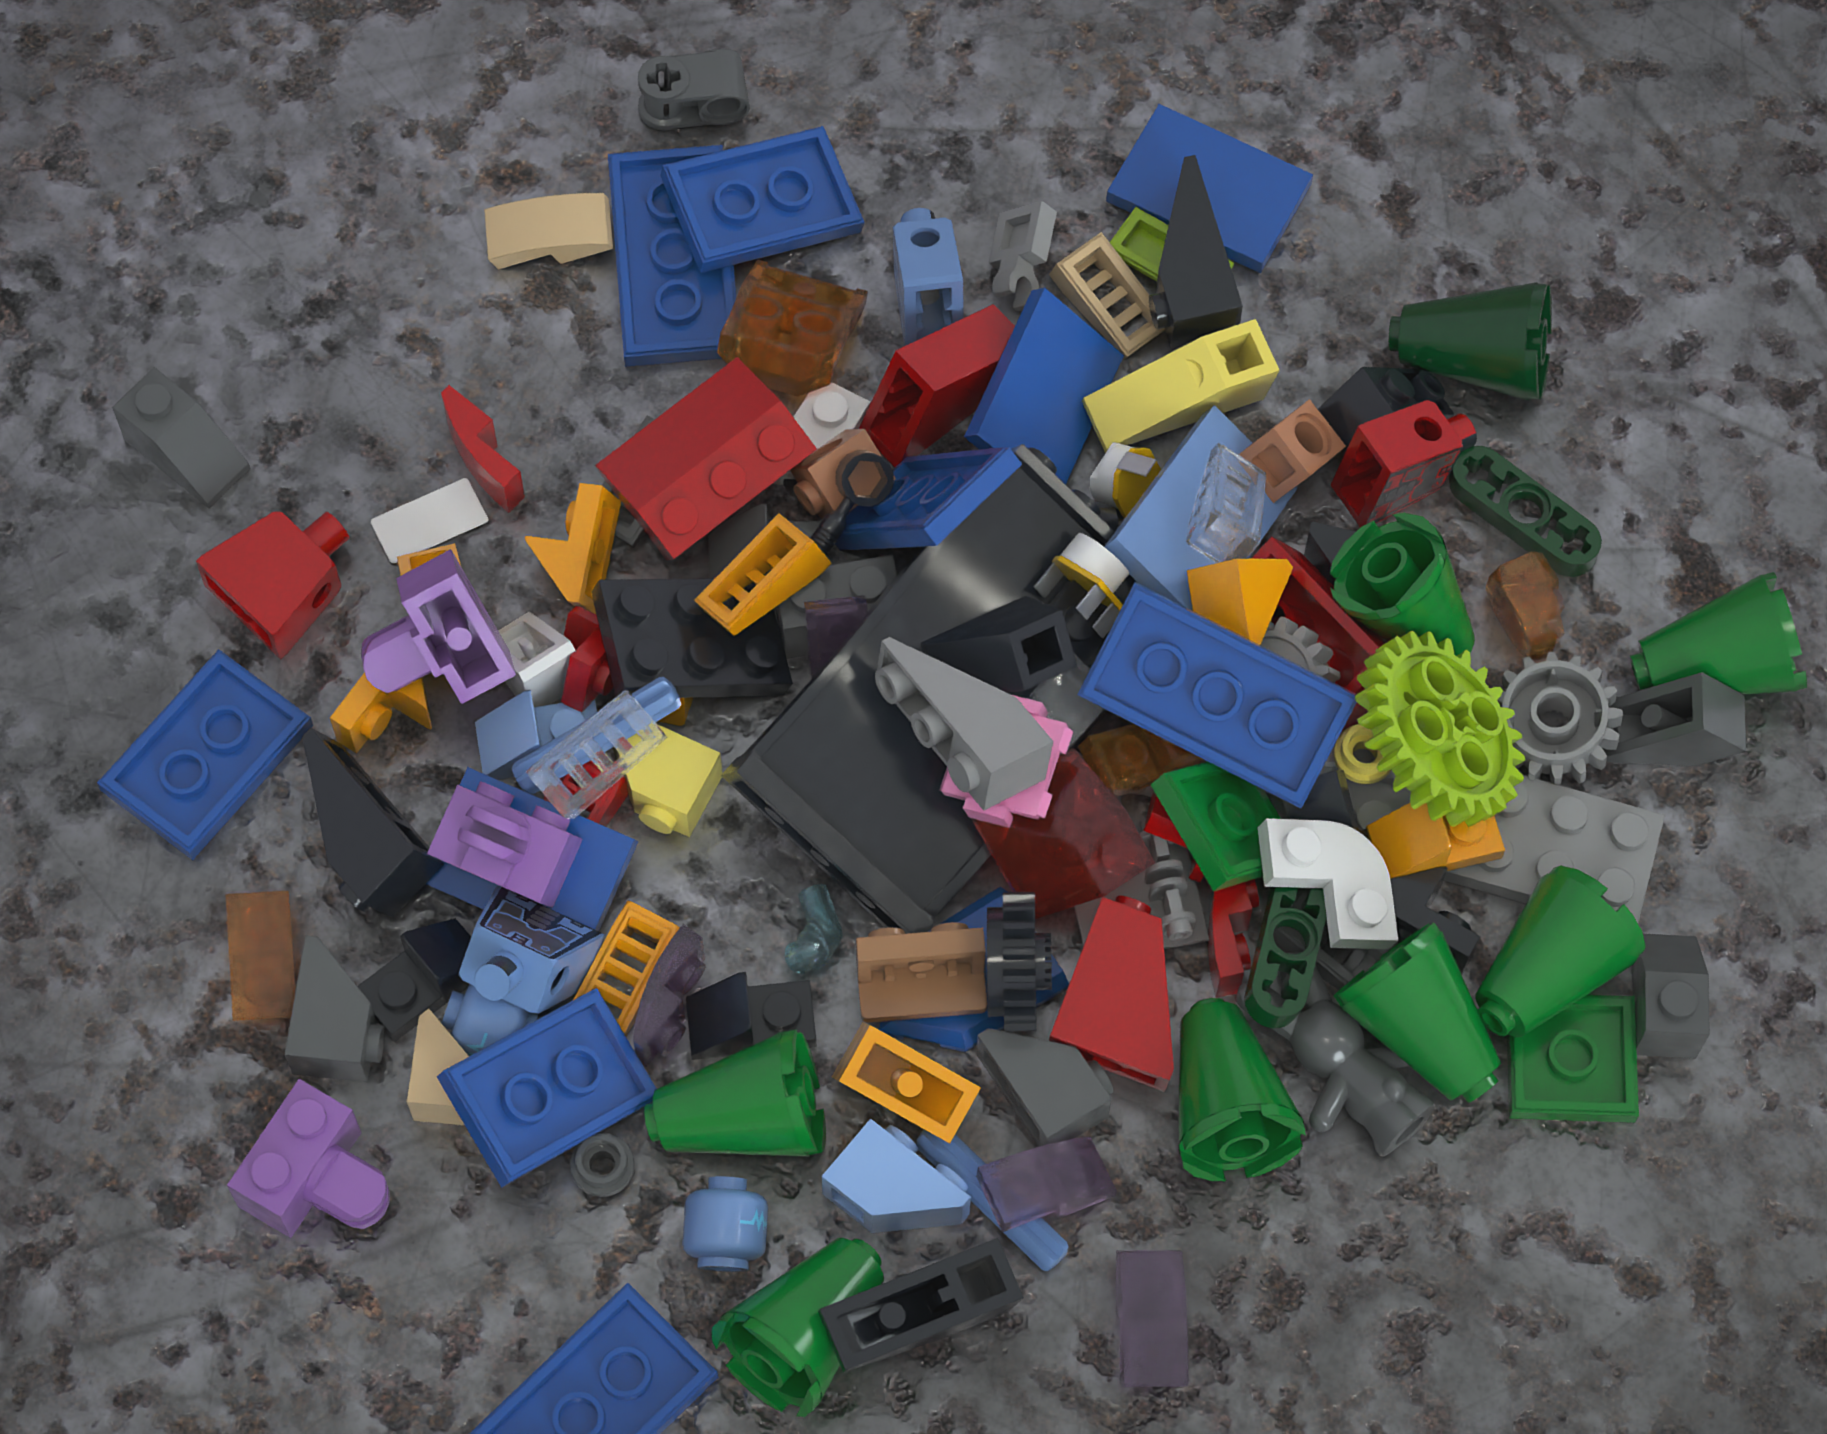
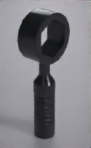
[810,450,894,556]

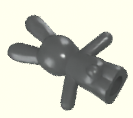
[1235,951,1434,1157]

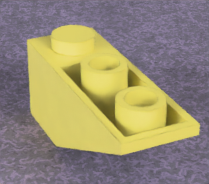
[1082,319,1280,453]

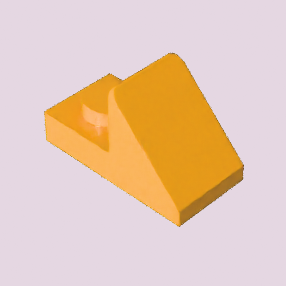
[525,483,621,614]
[330,672,432,754]
[1366,803,1505,879]

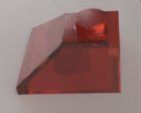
[971,748,1155,919]

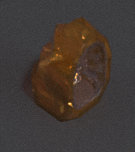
[1486,551,1565,660]

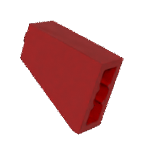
[859,304,1015,467]
[1049,895,1174,1092]

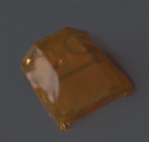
[717,260,868,397]

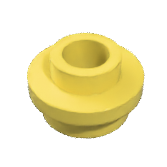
[1333,724,1391,784]

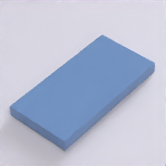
[1104,405,1298,611]

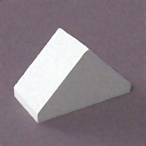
[498,612,576,707]

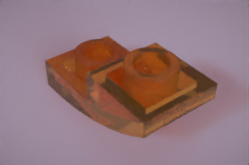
[1078,724,1207,801]
[225,890,295,1021]

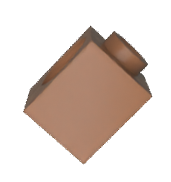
[1237,399,1346,503]
[790,429,896,519]

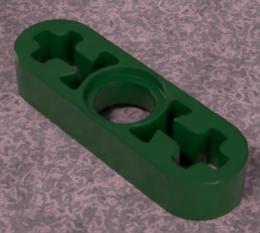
[1449,446,1602,577]
[1244,887,1326,1028]

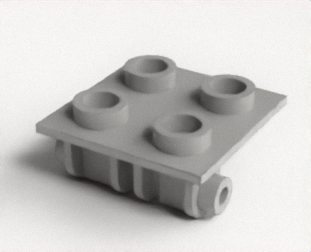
[1061,820,1209,949]

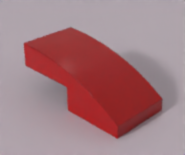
[441,385,525,513]

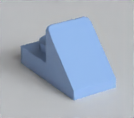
[475,690,605,780]

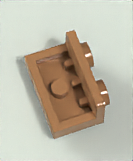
[856,922,987,1023]

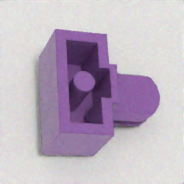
[361,549,516,704]
[427,781,583,908]
[227,1079,390,1238]

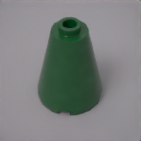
[1388,282,1552,401]

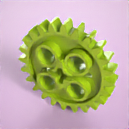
[1355,631,1525,827]

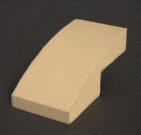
[484,193,613,270]

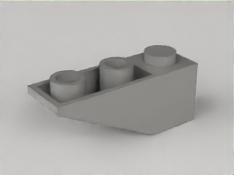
[875,637,1054,811]

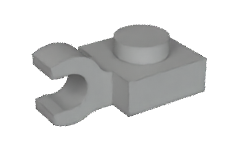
[989,201,1057,312]

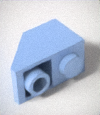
[822,1119,971,1233]

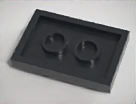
[591,578,793,699]

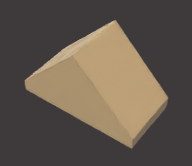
[407,1009,469,1125]

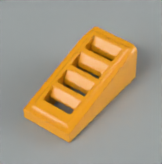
[694,513,832,636]
[573,901,683,1037]

